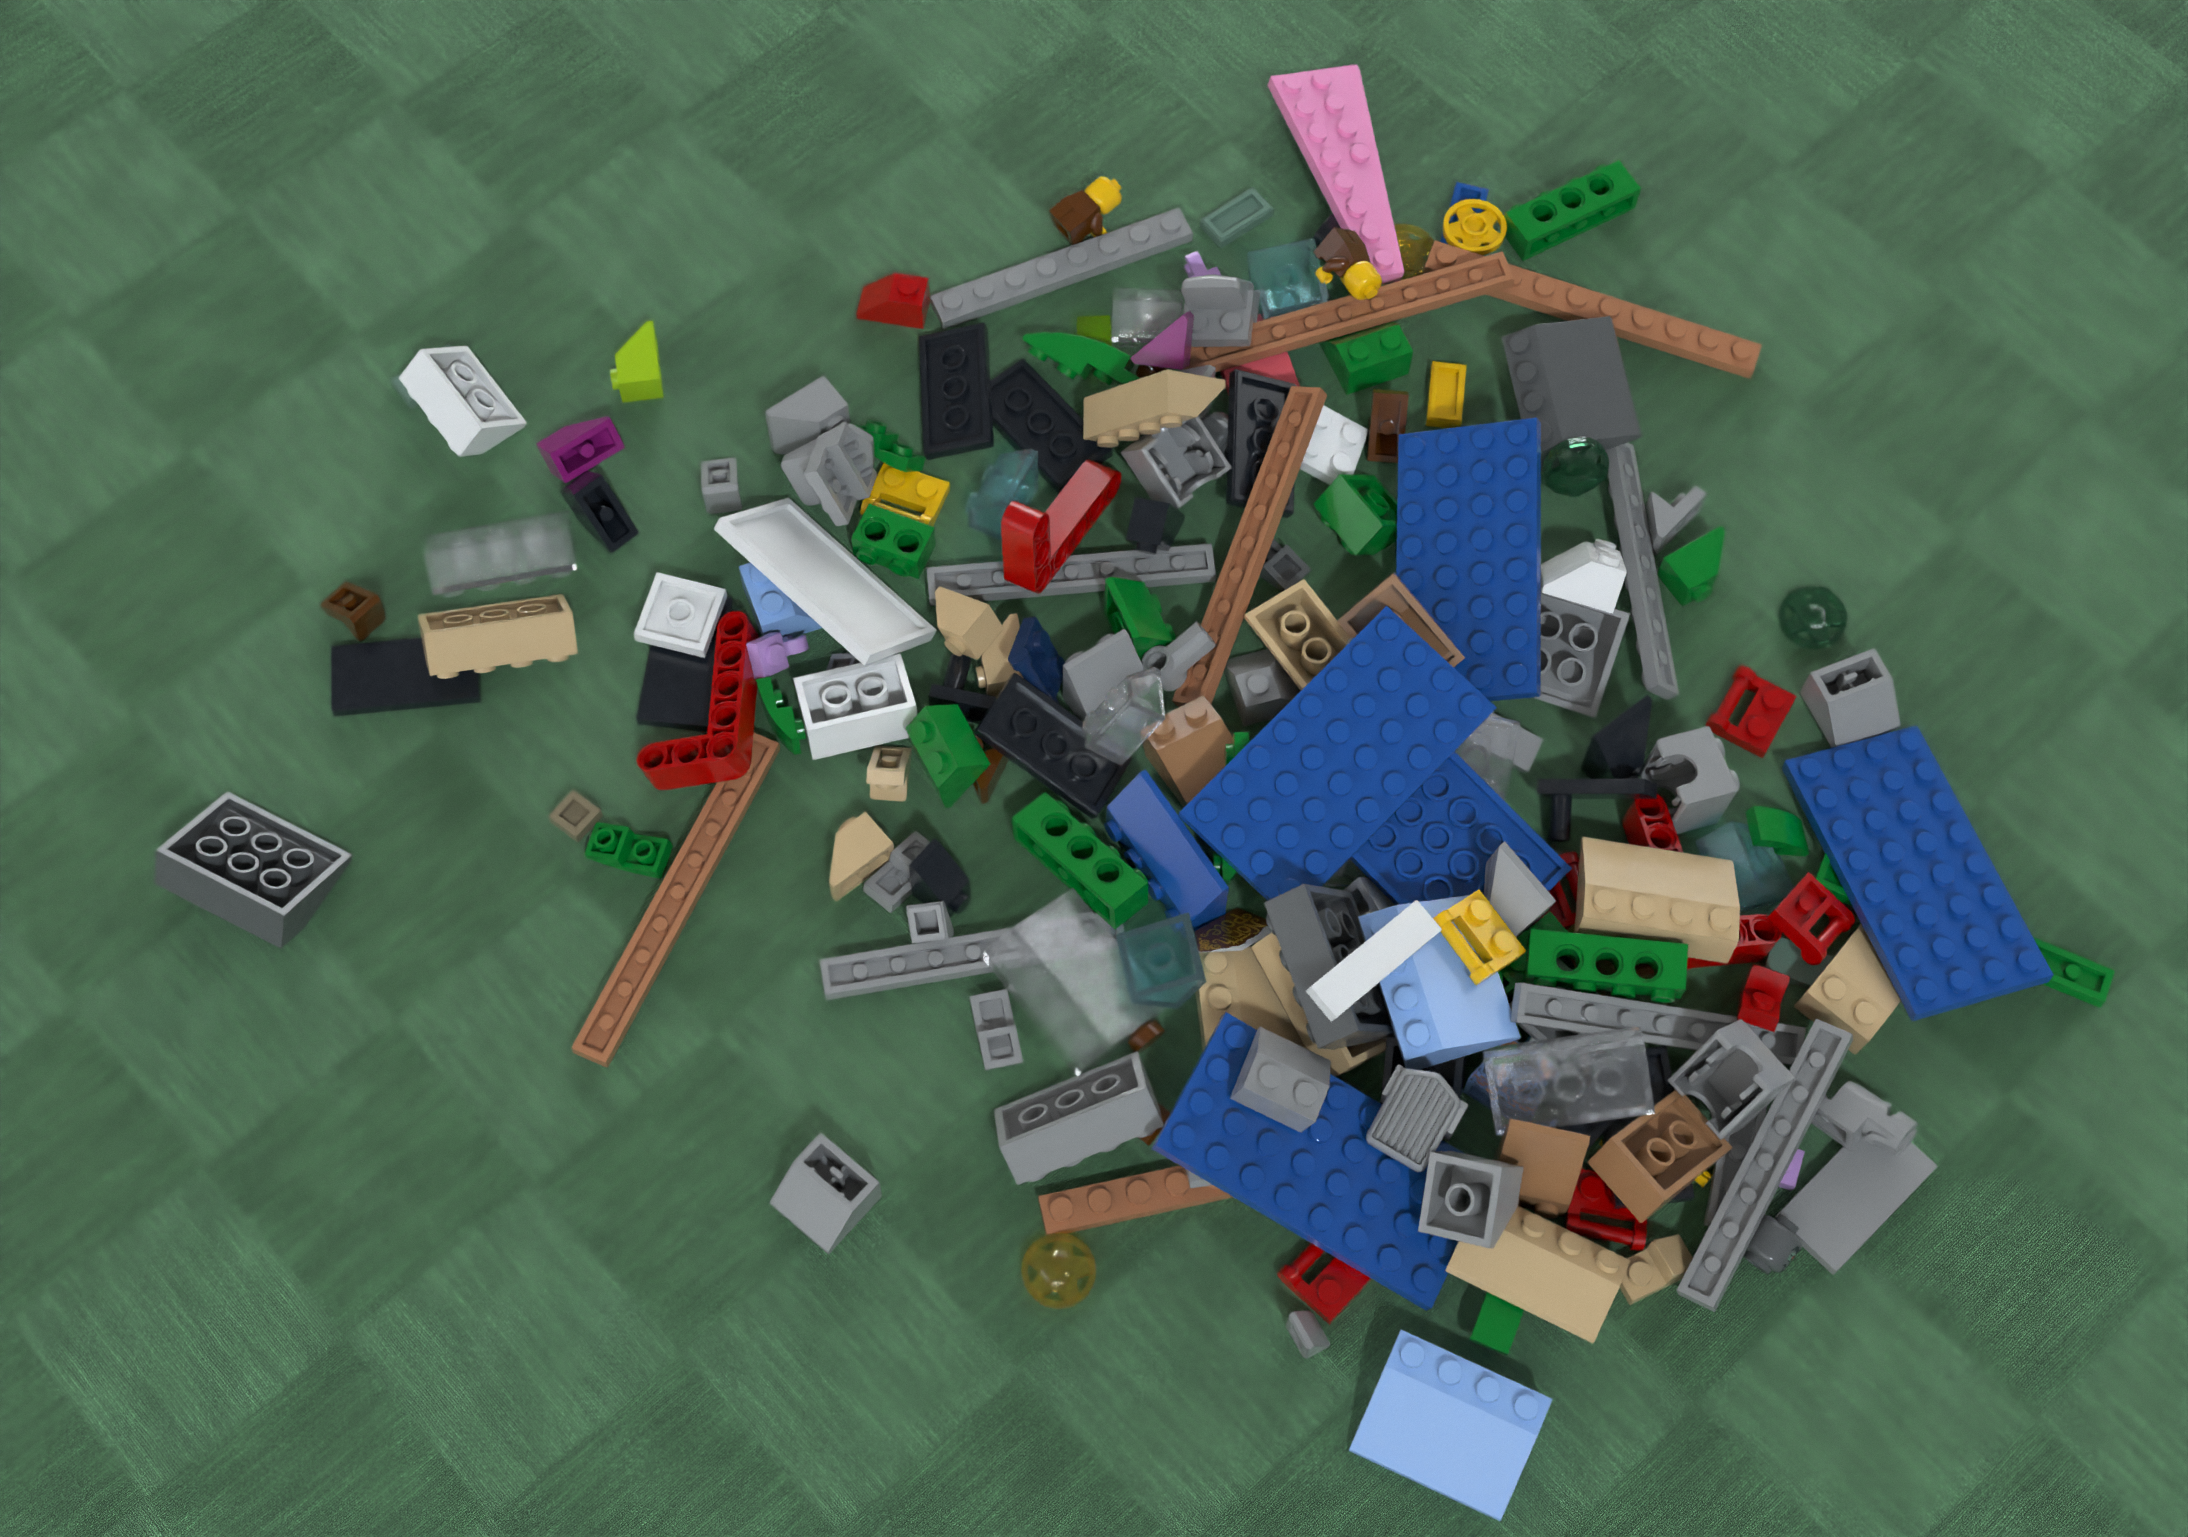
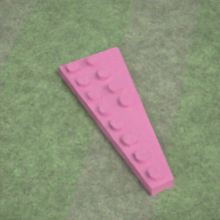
[1267,64,1404,284]

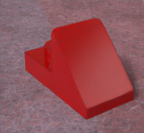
[1737,965,1790,1032]

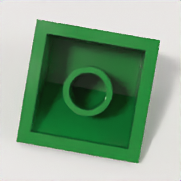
[1319,321,1413,395]
[1313,474,1397,555]
[1104,577,1176,661]
[905,704,991,808]

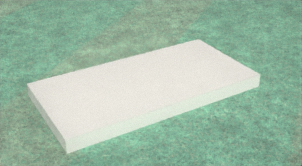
[714,498,937,666]

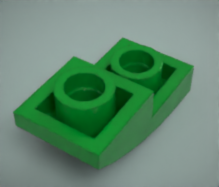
[855,420,926,472]
[756,676,806,755]
[1745,805,1809,857]
[584,822,673,879]
[1468,1291,1524,1356]

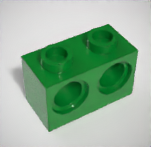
[851,504,936,579]

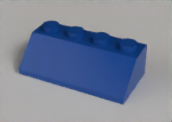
[1104,769,1229,939]

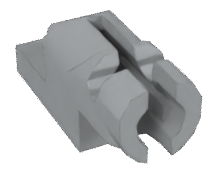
[1811,1081,1918,1157]

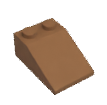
[1337,572,1465,667]
[1139,695,1232,807]
[1587,1090,1733,1223]
[1493,1118,1590,1219]

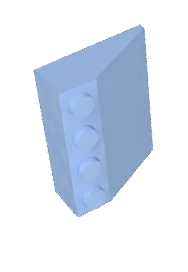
[1358,895,1521,1070]
[1349,1330,1552,1521]

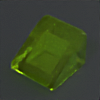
[1076,315,1112,346]

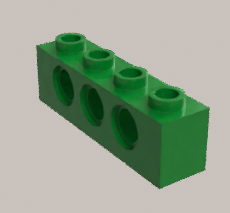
[1505,160,1641,261]
[1012,792,1148,930]
[1524,929,1688,1003]

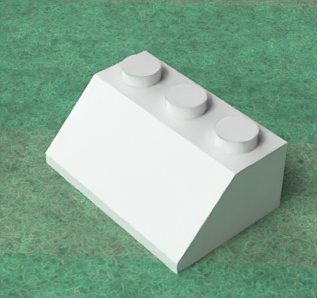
[399,346,527,457]
[1541,539,1627,614]
[793,654,918,760]

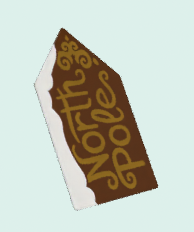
[1195,908,1271,952]

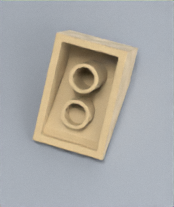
[1794,924,1901,1055]

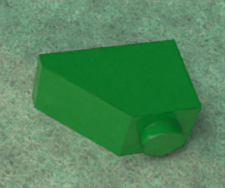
[1657,525,1725,607]

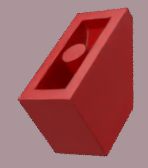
[856,272,930,329]

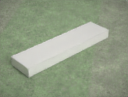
[1306,900,1442,1022]

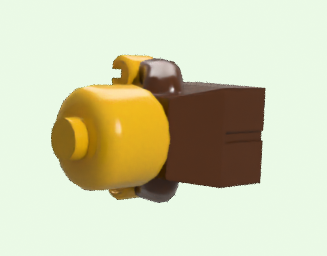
[1049,176,1122,245]
[1313,227,1382,300]

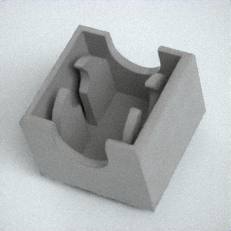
[1121,416,1232,509]
[1639,726,1740,834]
[1668,1019,1795,1140]

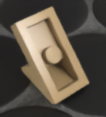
[866,746,912,801]
[1620,1234,1693,1305]

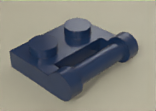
[1008,616,1065,704]

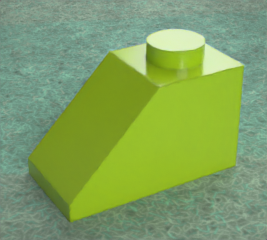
[610,321,664,403]

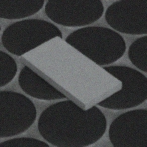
[1774,1136,1938,1275]

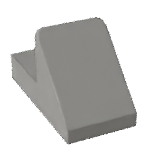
[701,457,742,514]
[1645,486,1707,556]

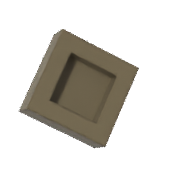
[548,790,603,843]

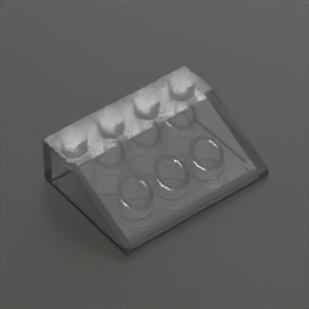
[983,888,1169,1076]

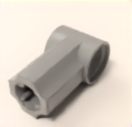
[1141,621,1216,691]

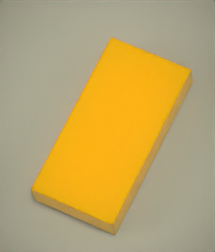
[1425,361,1467,428]

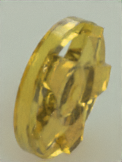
[1394,224,1434,280]
[1021,1233,1096,1309]

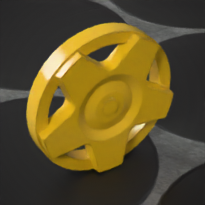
[1443,199,1507,255]

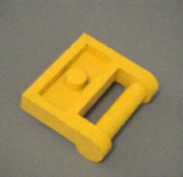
[860,463,950,527]
[1433,889,1526,986]

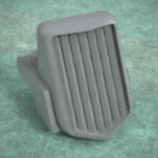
[1181,274,1260,347]
[780,422,877,526]
[1366,1064,1468,1172]

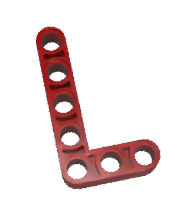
[1001,459,1122,594]
[636,611,760,790]
[1622,794,1782,969]

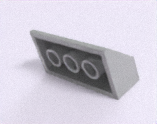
[994,1051,1164,1185]

